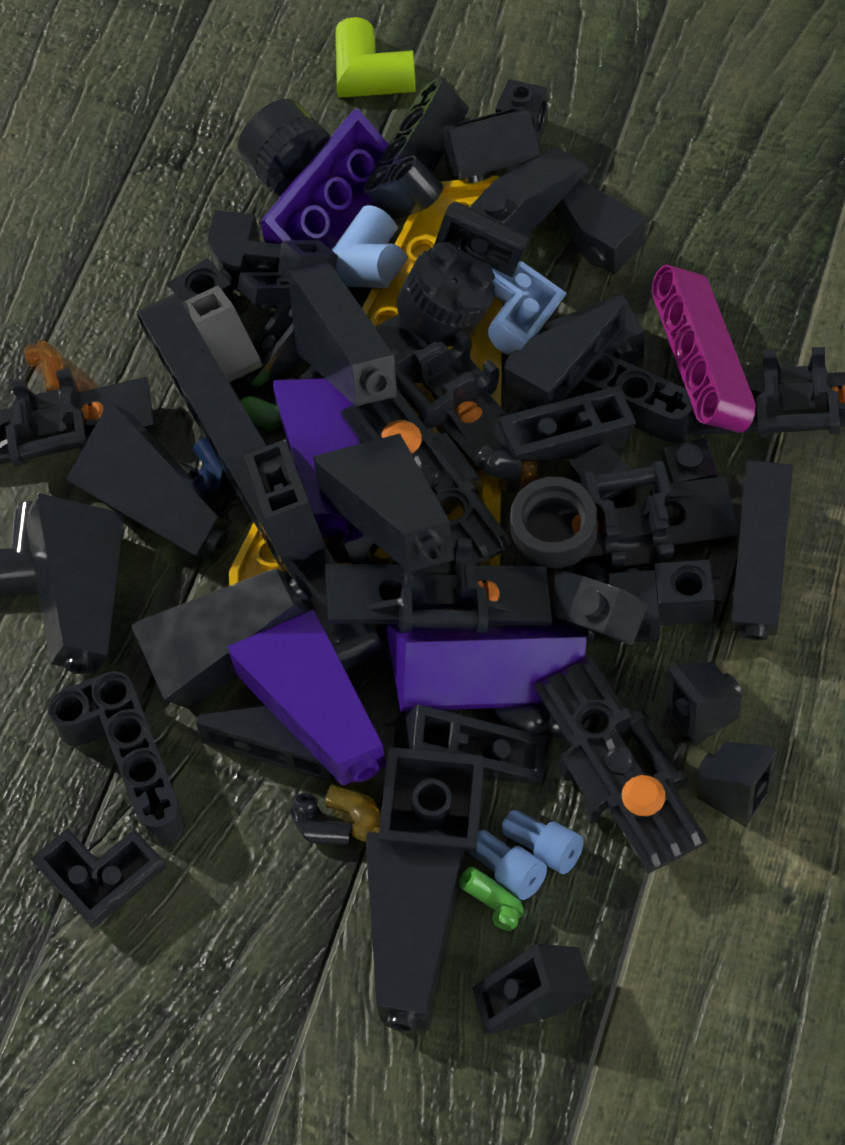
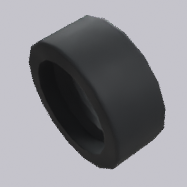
[510,477,597,568]

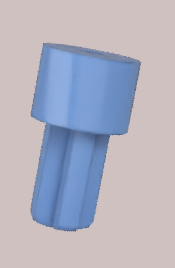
[502,810,584,874]
[469,830,547,900]

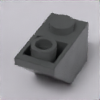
[181,285,262,382]

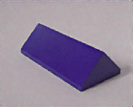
[260,108,388,250]
[386,620,586,711]

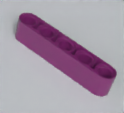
[652,264,755,433]

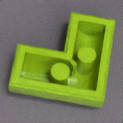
[335,17,416,98]

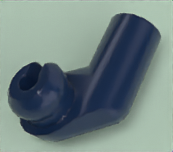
[192,438,227,496]

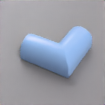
[333,205,408,288]
[488,261,567,355]

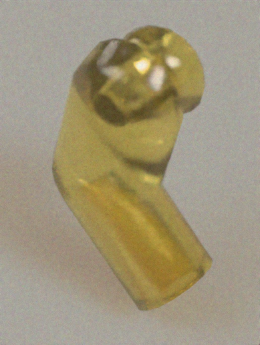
[325,785,381,842]

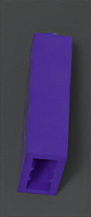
[273,379,361,539]
[227,610,386,786]

